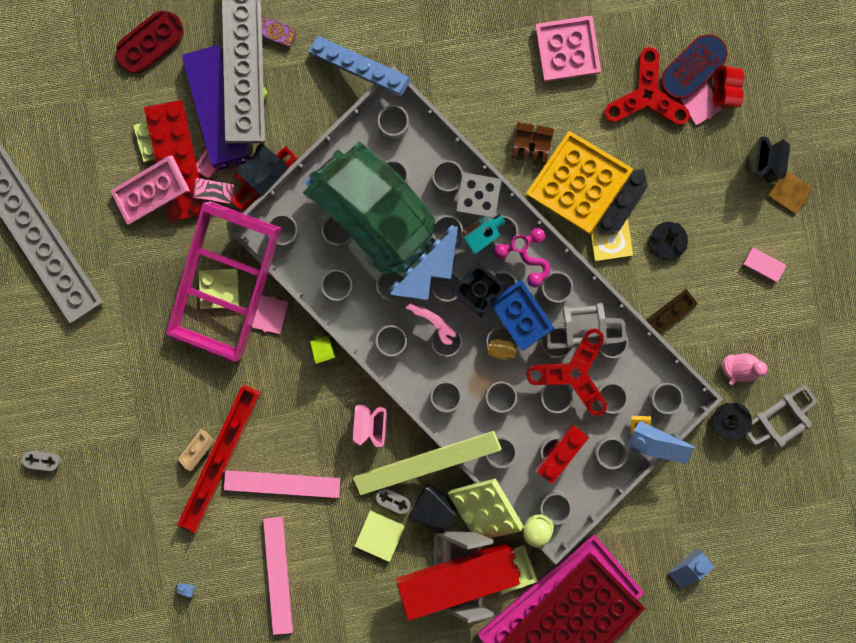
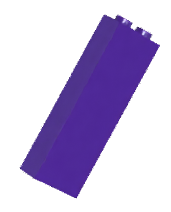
[182,45,251,170]

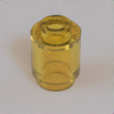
[488,339,517,362]

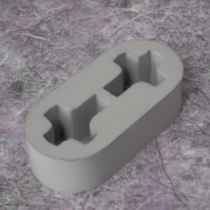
[22,451,61,471]
[376,488,411,514]

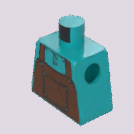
[460,213,506,254]

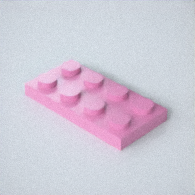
[110,156,190,225]

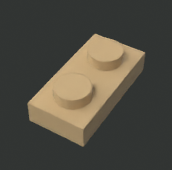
[178,429,214,471]

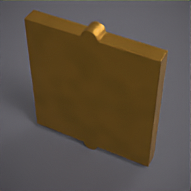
[768,171,813,214]

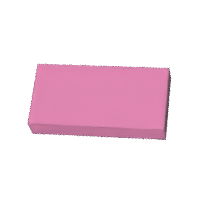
[742,247,787,282]

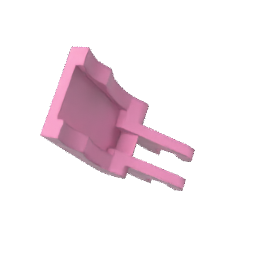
[406,302,457,345]

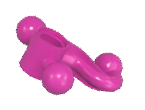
[493,228,551,288]

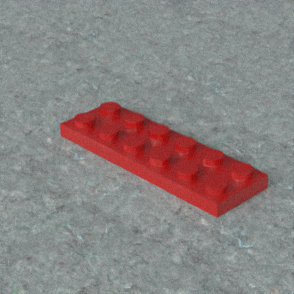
[144,100,205,221]

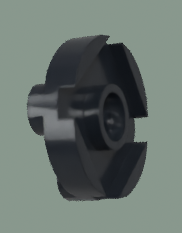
[649,221,688,260]
[713,402,753,442]

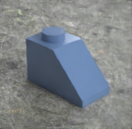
[668,549,715,588]

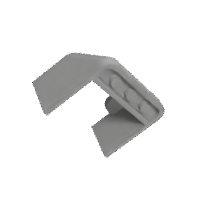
[434,532,494,623]

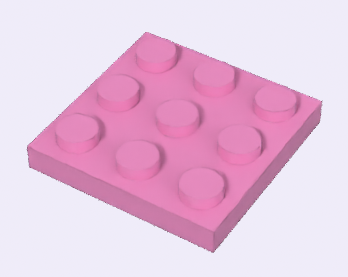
[535,16,601,82]

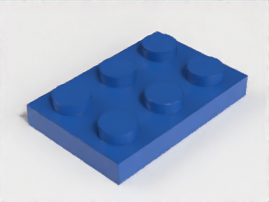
[492,280,555,351]

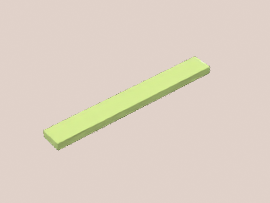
[353,431,501,495]

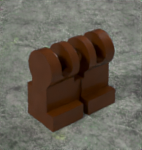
[512,122,554,164]

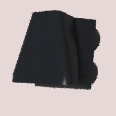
[746,136,790,183]
[451,262,507,318]
[408,483,457,533]

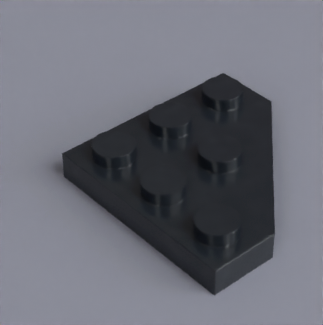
[597,168,648,236]

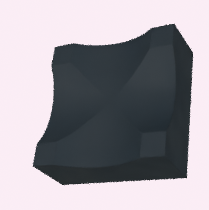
[235,143,288,196]

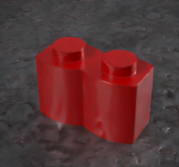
[713,66,745,109]

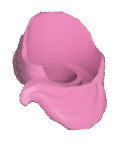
[722,353,767,385]

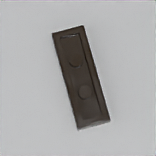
[646,289,698,334]

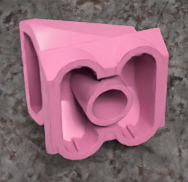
[353,405,387,447]

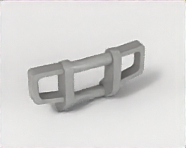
[546,303,626,349]
[747,385,817,448]

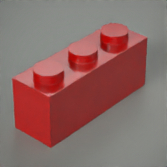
[534,424,589,484]

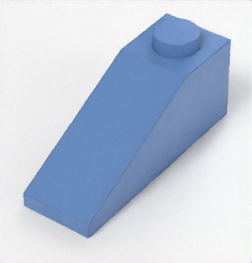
[627,421,695,464]

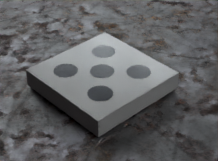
[456,172,502,218]

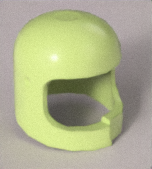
[523,514,554,547]

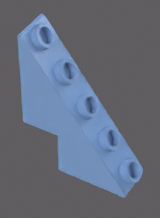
[389,225,458,301]

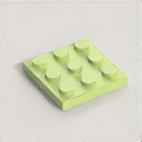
[448,479,524,538]

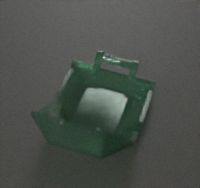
[303,142,436,273]

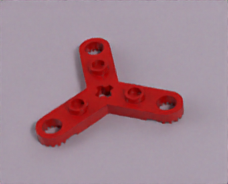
[604,47,690,126]
[526,328,607,416]

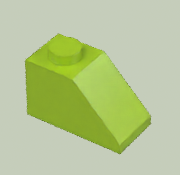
[310,333,337,364]

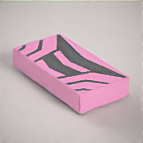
[193,178,234,204]

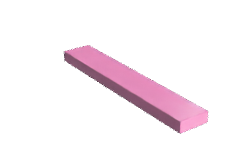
[224,470,341,498]
[263,517,293,635]

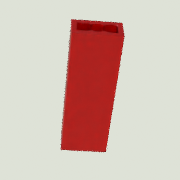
[395,543,521,621]

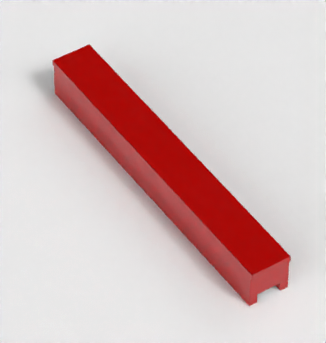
[177,385,262,533]

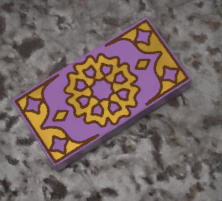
[261,15,297,48]

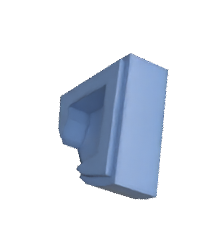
[176,583,196,597]

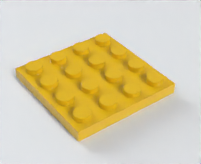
[526,131,634,234]

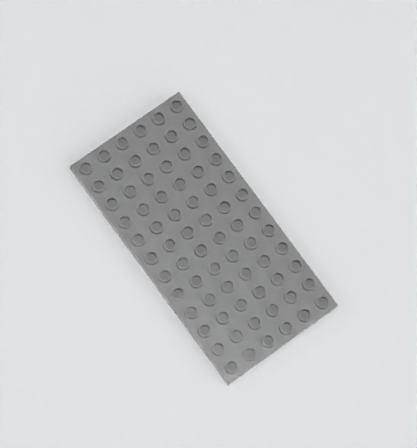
[227,66,723,564]

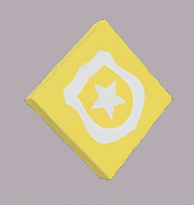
[590,218,633,261]

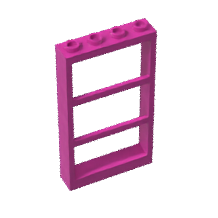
[166,201,282,362]

